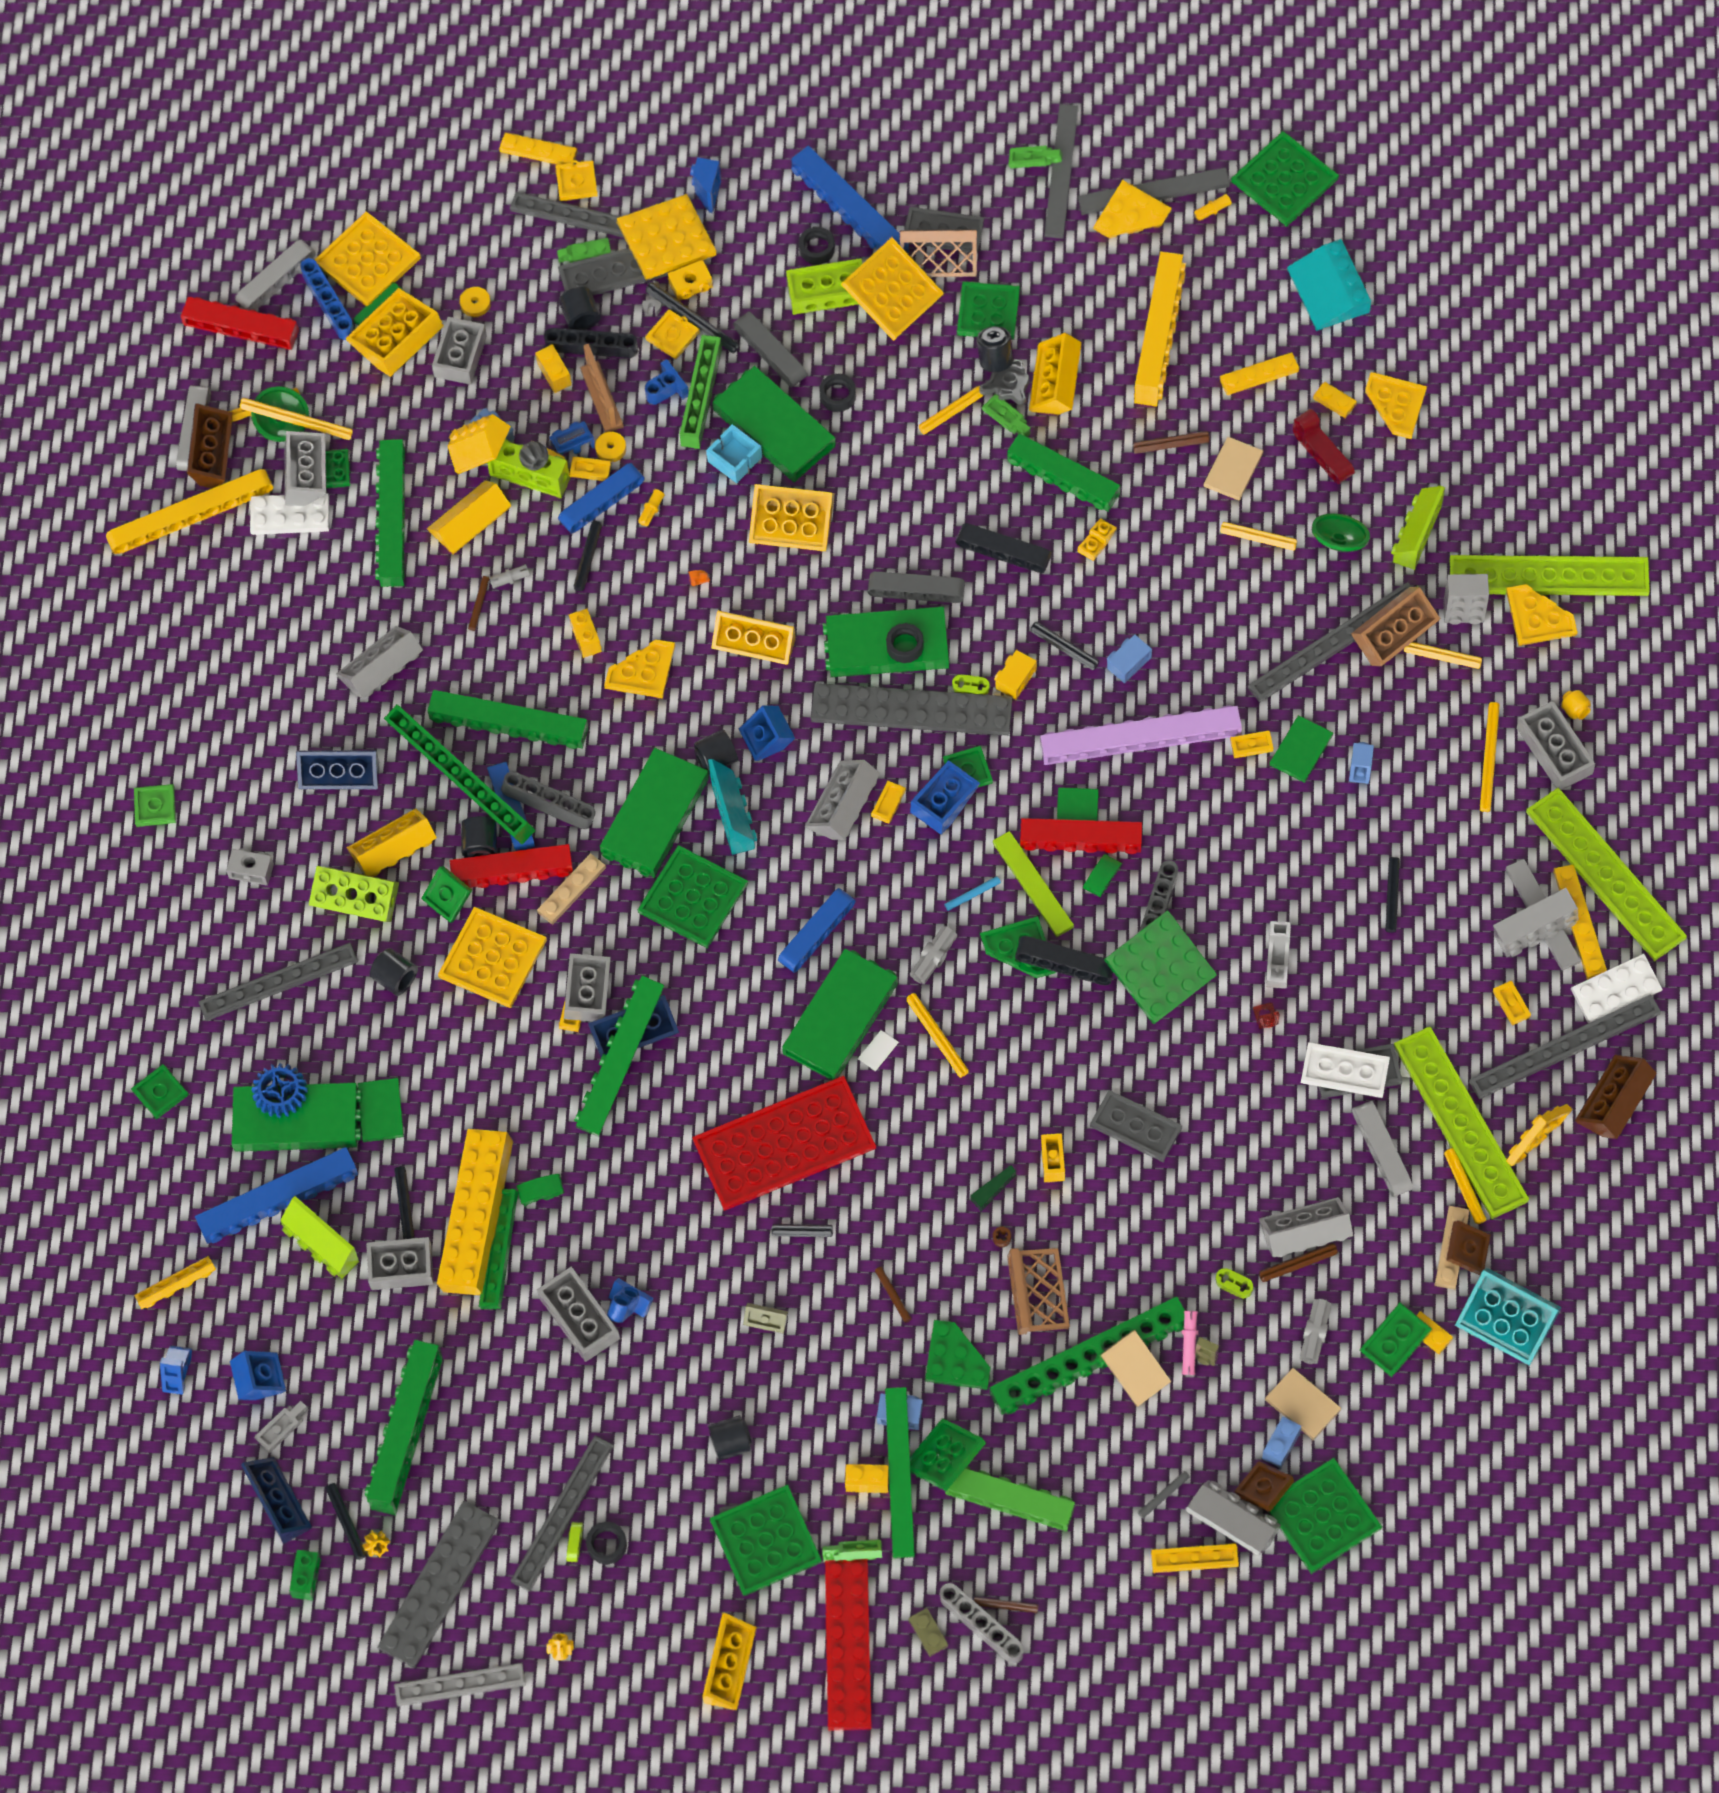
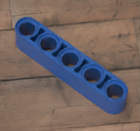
[300,258,354,340]
[558,463,645,533]
[487,761,535,851]
[778,888,856,973]

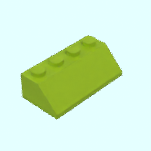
[1391,486,1445,570]
[280,1196,359,1279]

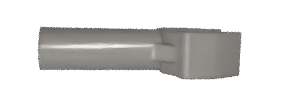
[642,281,662,316]

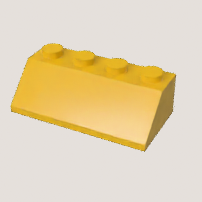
[1029,333,1082,415]
[448,414,511,474]
[347,808,437,877]

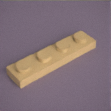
[537,853,606,925]
[1435,1206,1470,1290]

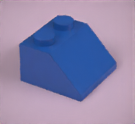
[690,157,721,213]
[739,705,795,761]
[230,1351,286,1400]

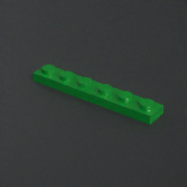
[479,1189,518,1309]

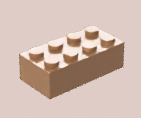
[1351,587,1440,666]

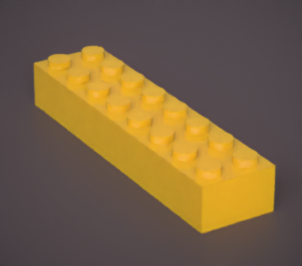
[1134,251,1186,407]
[437,1129,513,1295]

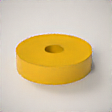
[460,287,491,317]
[595,432,626,463]

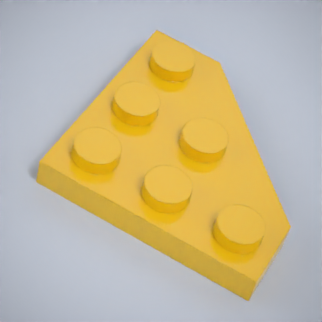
[1093,180,1172,238]
[1365,372,1427,439]
[1506,584,1578,646]
[604,640,675,699]
[1506,1104,1573,1166]

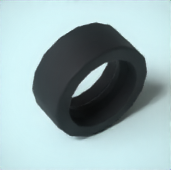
[799,227,835,265]
[819,373,856,412]
[886,623,924,663]
[586,1521,627,1565]

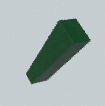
[970,1165,1016,1212]

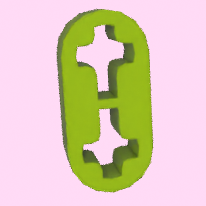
[952,675,990,695]
[1215,1268,1253,1298]
[567,1522,583,1563]

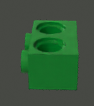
[289,1550,322,1601]

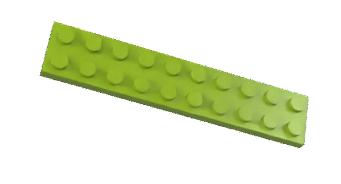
[1449,555,1650,596]
[1526,788,1687,962]
[1394,1026,1529,1219]

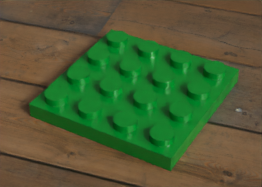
[1231,131,1339,227]
[637,845,748,949]
[1104,910,1217,1024]
[1268,1458,1382,1574]
[709,1484,822,1597]

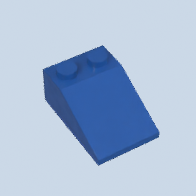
[910,760,980,835]

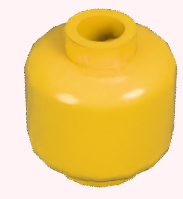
[1561,690,1591,720]

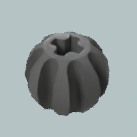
[519,441,549,471]

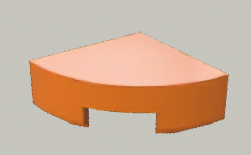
[689,570,710,586]

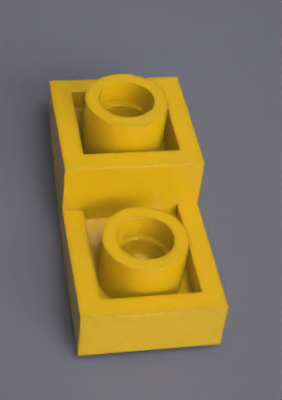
[1077,518,1117,561]

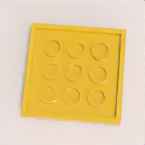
[617,194,716,280]
[314,212,421,306]
[841,237,944,341]
[438,907,547,1008]

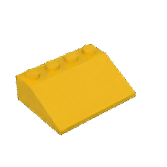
[346,288,444,377]
[749,484,835,551]

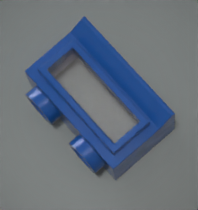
[549,421,595,456]

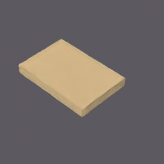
[1204,437,1263,501]
[1100,1330,1171,1407]
[1265,1368,1341,1441]

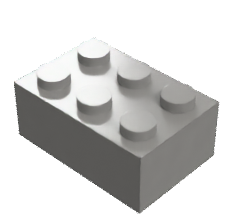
[432,317,487,385]
[1443,574,1489,625]
[564,953,611,1022]
[367,1237,434,1290]

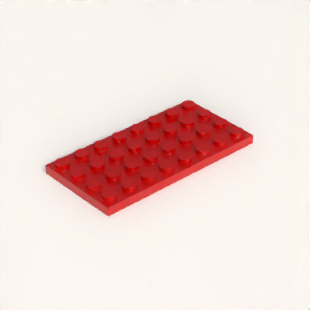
[692,1076,876,1211]

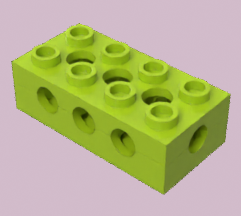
[786,258,862,315]
[487,439,570,499]
[309,866,399,922]

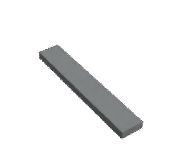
[1505,859,1581,971]
[394,1663,526,1707]

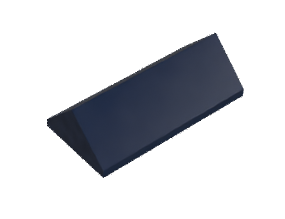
[296,750,380,789]
[588,995,679,1057]
[241,1457,312,1544]

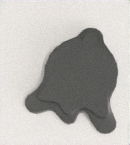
[979,359,1029,405]

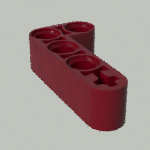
[1293,409,1355,484]

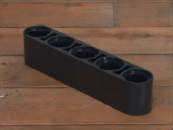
[544,328,638,358]
[955,523,1052,573]
[1015,936,1113,985]

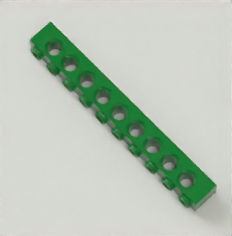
[383,704,536,845]
[990,1296,1185,1415]

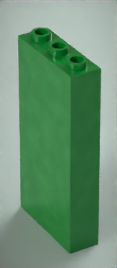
[713,366,836,483]
[823,607,949,677]
[600,748,709,878]
[782,949,898,1081]
[232,1083,362,1152]

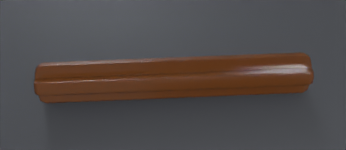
[1133,431,1209,454]
[1259,1243,1338,1282]

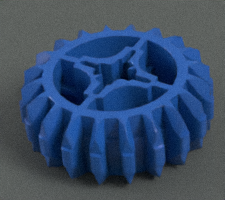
[252,1063,308,1118]

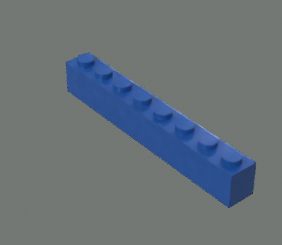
[791,146,909,253]
[195,1147,358,1244]

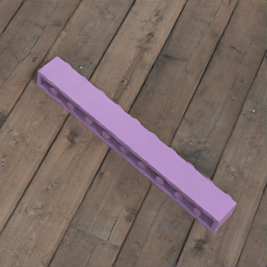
[1040,705,1242,765]

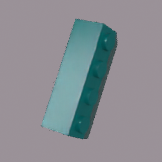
[1287,239,1371,331]
[708,759,757,855]
[1455,1268,1562,1366]

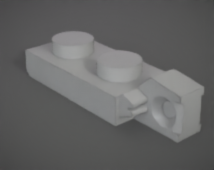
[255,1401,308,1453]

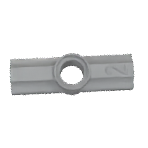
[910,926,957,984]
[1300,1299,1332,1364]

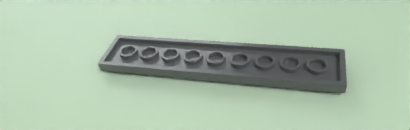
[811,683,1012,736]

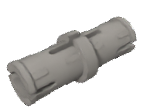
[489,564,530,589]

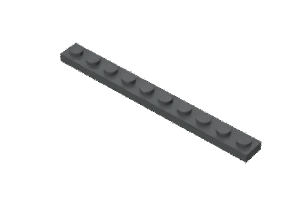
[1248,582,1412,703]
[1469,995,1661,1099]

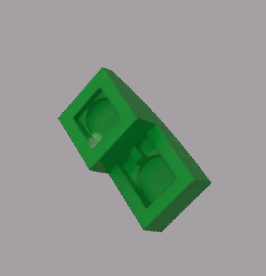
[1083,854,1122,897]
[517,1174,564,1206]

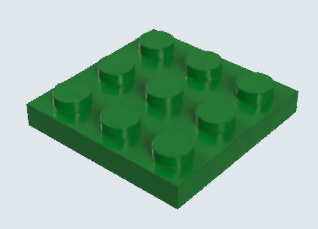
[957,282,1020,340]
[910,1418,986,1491]

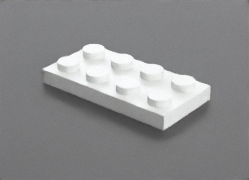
[250,493,329,535]
[1571,954,1662,1024]
[1301,1042,1390,1098]

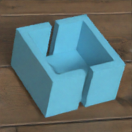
[706,424,762,483]

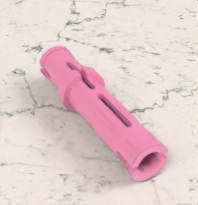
[1182,1311,1198,1375]

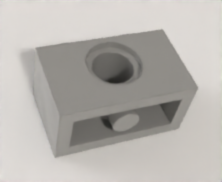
[226,848,274,886]

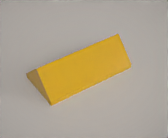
[427,480,511,554]
[712,610,796,665]
[703,1613,757,1710]

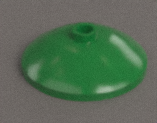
[251,386,309,442]
[1311,514,1370,552]

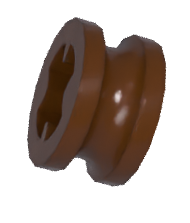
[993,1227,1011,1247]

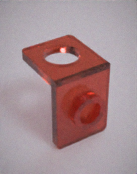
[1253,1003,1280,1029]

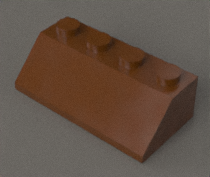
[187,403,233,489]
[1575,1055,1657,1139]

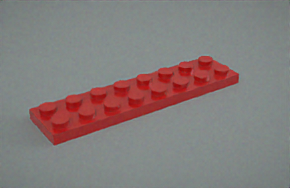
[825,1559,871,1731]

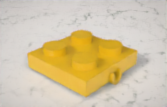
[556,160,598,201]
[645,310,700,359]

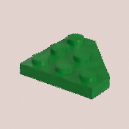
[980,916,1056,978]
[925,1320,991,1390]

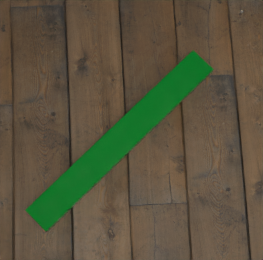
[885,1387,915,1559]

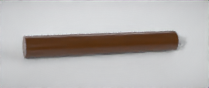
[468,576,490,631]
[875,1267,912,1323]
[974,1597,1038,1613]

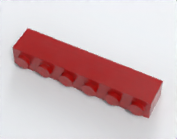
[181,297,299,350]
[1020,818,1142,854]
[449,844,573,888]

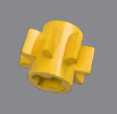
[362,1530,390,1557]
[547,1633,574,1660]

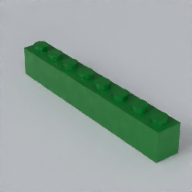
[375,439,405,587]
[427,690,589,749]
[574,976,664,1137]

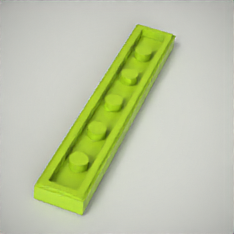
[993,831,1074,937]

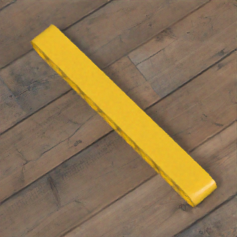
[106,469,273,554]

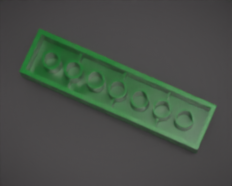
[365,1340,443,1516]

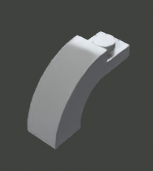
[1266,921,1291,989]

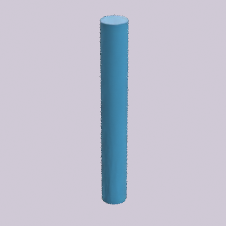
[944,876,1001,911]

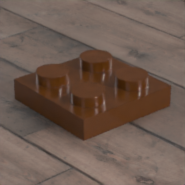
[1446,1220,1491,1275]
[1234,1461,1294,1512]

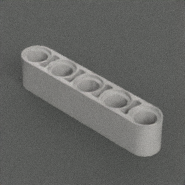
[235,239,316,310]
[176,385,211,471]
[1352,1101,1413,1197]
[940,1583,1023,1664]

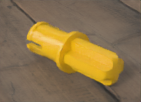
[1194,194,1231,221]
[638,489,665,526]

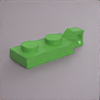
[1009,146,1062,168]
[557,238,611,263]
[982,394,1031,437]
[823,1540,882,1562]

